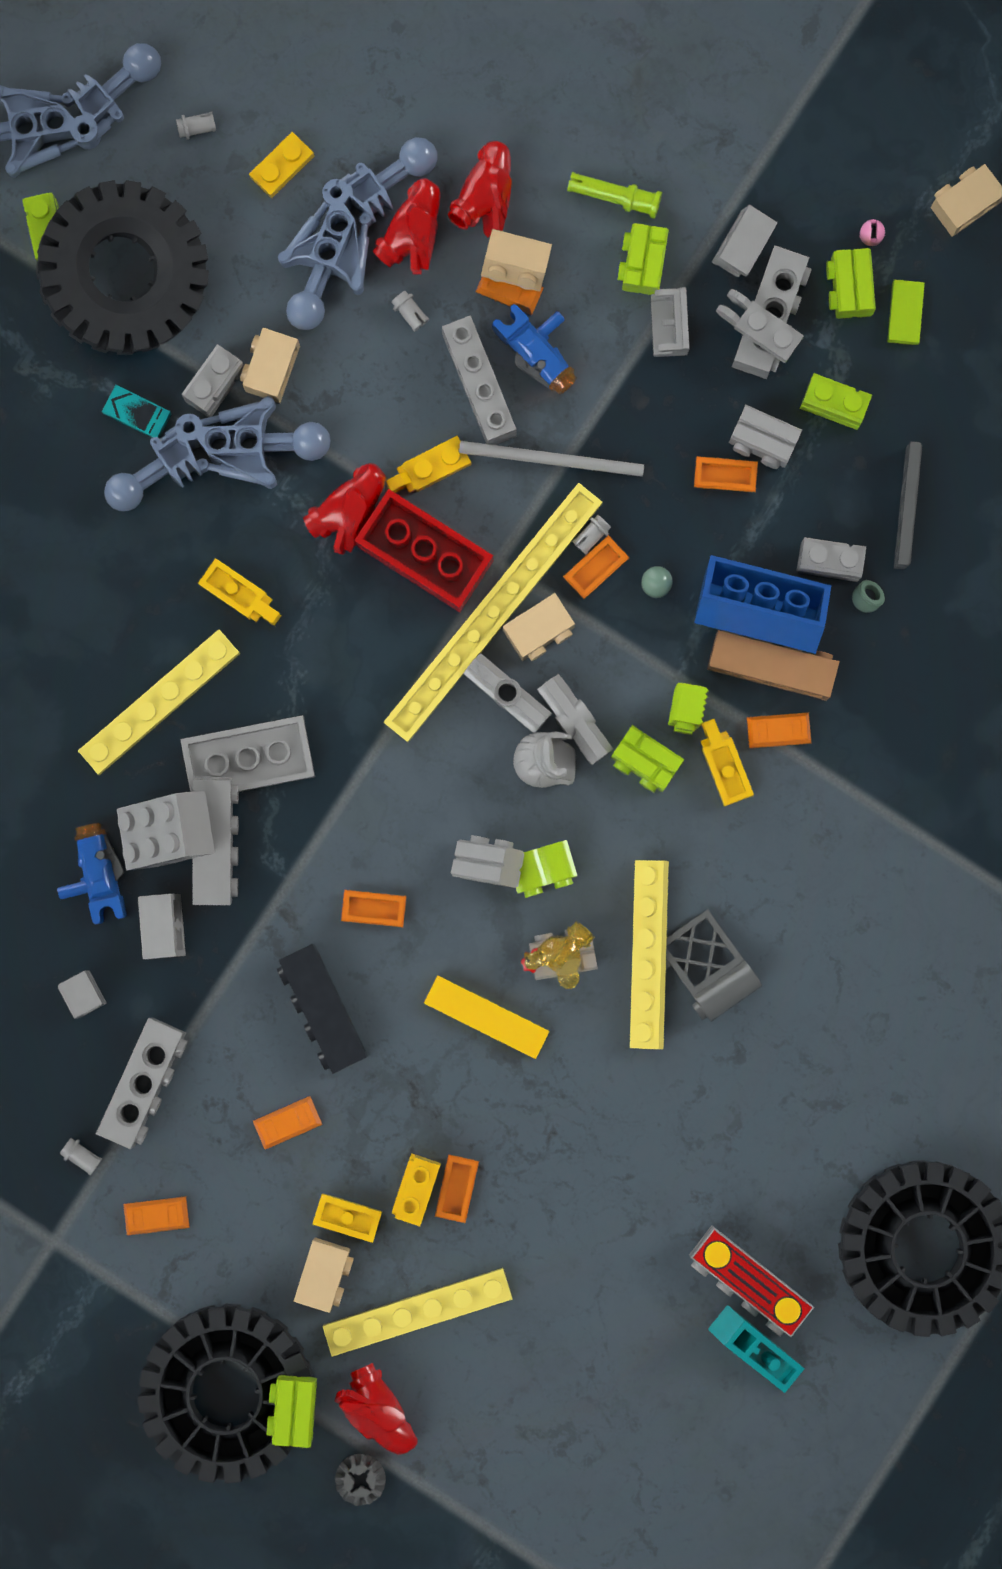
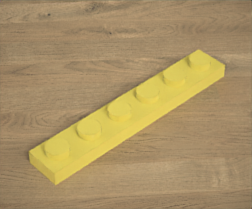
[78,630,240,775]
[630,860,669,1049]
[322,1268,512,1357]

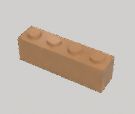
[707,630,840,701]

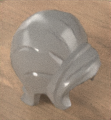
[513,731,576,788]

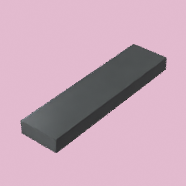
[894,442,922,570]

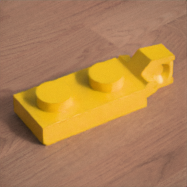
[386,436,472,493]
[198,558,281,626]
[700,719,754,806]

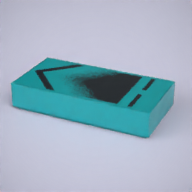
[102,385,172,438]

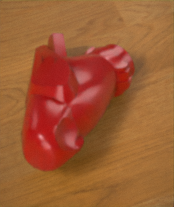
[448,141,512,238]
[372,178,440,275]
[303,463,386,555]
[335,1363,418,1455]

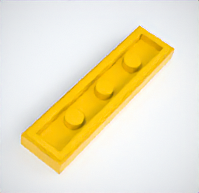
[424,975,549,1059]

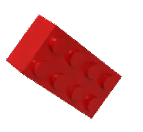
[355,489,494,612]

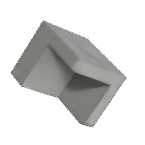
[58,970,107,1019]

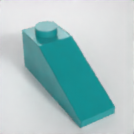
[708,1305,805,1393]

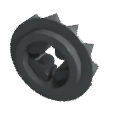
[335,1454,386,1506]

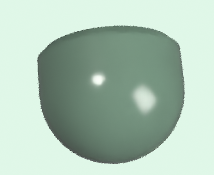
[641,566,673,598]
[852,580,885,613]

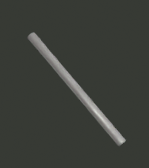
[459,441,644,477]

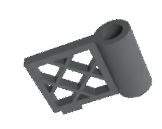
[666,909,762,1022]

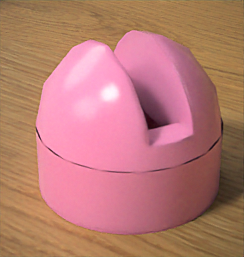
[860,219,885,246]

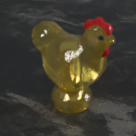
[521,921,595,989]

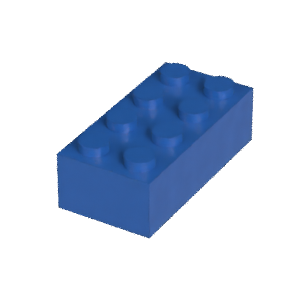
[694,555,831,654]

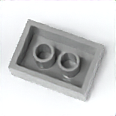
[117,791,215,871]

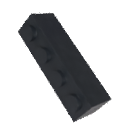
[277,944,368,1074]

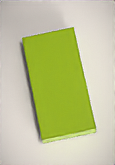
[887,280,925,345]

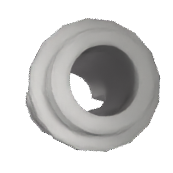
[176,111,216,140]
[391,291,429,332]
[572,515,611,555]
[60,1138,102,1176]

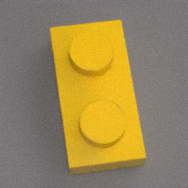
[249,132,315,199]
[313,1193,382,1243]

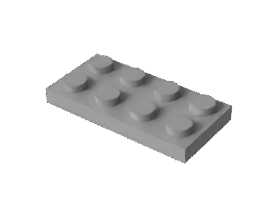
[180,715,315,792]

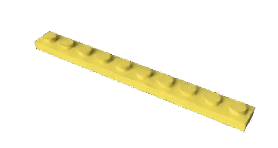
[383,483,603,742]

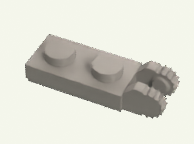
[716,289,804,363]

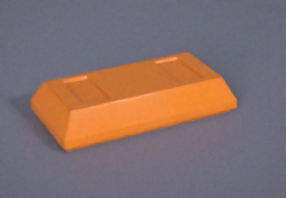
[476,277,544,316]
[694,456,758,492]
[563,535,629,599]
[747,713,811,748]
[341,890,406,927]
[253,1096,323,1150]
[435,1154,479,1223]
[123,1196,190,1235]

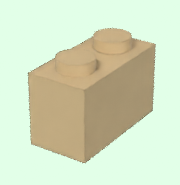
[931,164,1002,237]
[481,229,552,292]
[240,328,300,403]
[503,593,575,661]
[294,1238,354,1313]

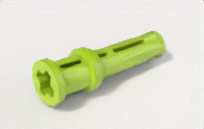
[567,172,662,219]

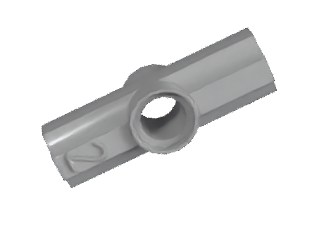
[463,653,552,733]
[537,674,613,765]

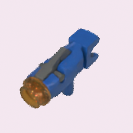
[492,304,577,395]
[57,823,127,925]

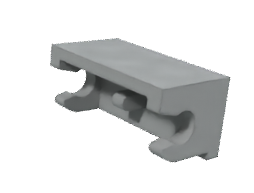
[712,205,778,277]
[651,287,689,357]
[138,894,186,959]

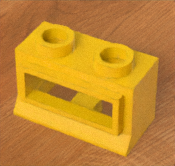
[392,1153,441,1226]

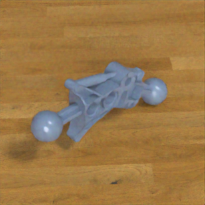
[0,43,162,178]
[278,137,438,330]
[104,396,331,511]

